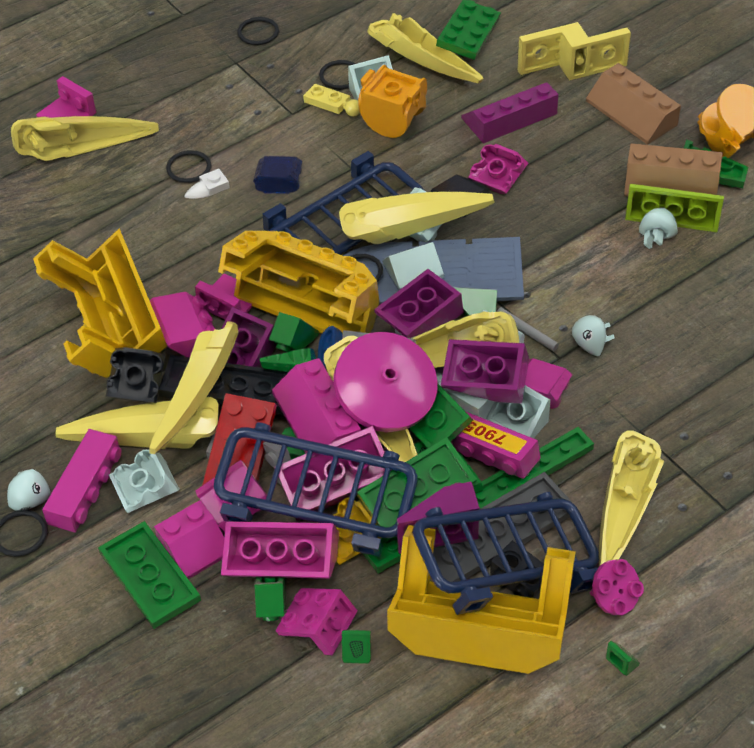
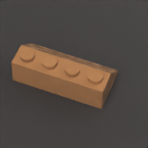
[586,63,681,145]
[624,143,722,197]

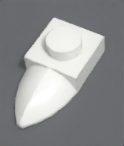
[184,169,230,199]

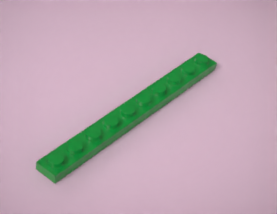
[363,427,594,574]

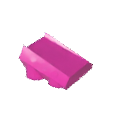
[467,144,528,194]
[525,358,572,409]
[195,460,267,532]

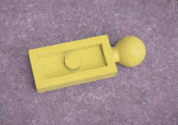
[303,84,360,117]

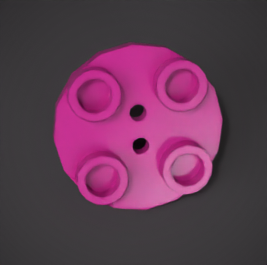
[589,559,644,615]

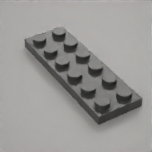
[433,472,573,582]

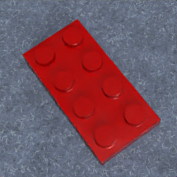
[202,393,277,486]

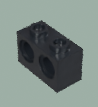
[490,540,544,599]

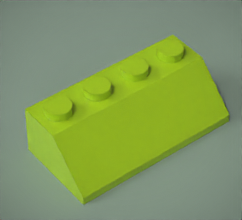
[625,184,724,232]

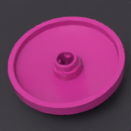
[334,332,438,432]

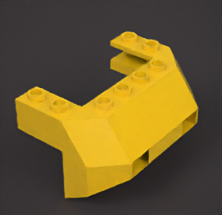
[33,228,167,378]
[218,231,379,333]
[387,525,576,674]

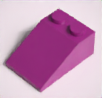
[374,269,463,338]
[221,307,277,368]
[441,339,529,404]
[397,482,480,554]

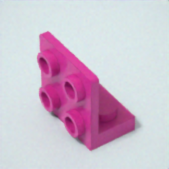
[36,76,97,118]
[195,274,253,320]
[276,588,358,655]

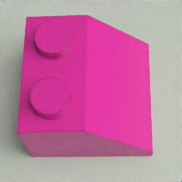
[154,500,224,579]

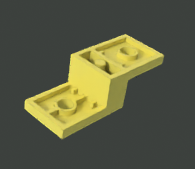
[517,22,631,81]

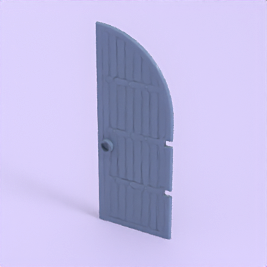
[342,237,524,305]

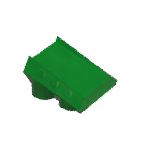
[260,348,316,372]

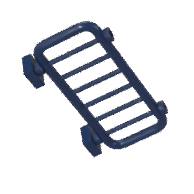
[262,151,425,255]
[214,422,418,557]
[413,492,599,615]

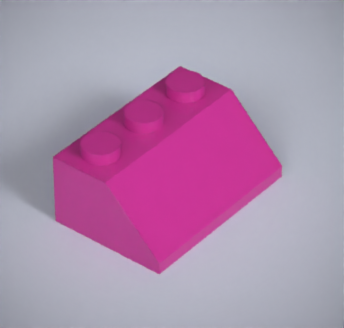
[150,292,216,358]

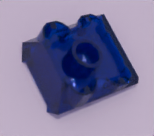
[253,156,302,194]

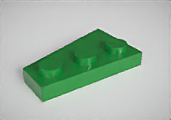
[684,139,749,189]

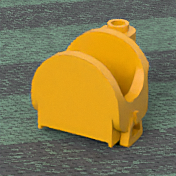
[358,65,427,138]
[697,84,754,158]

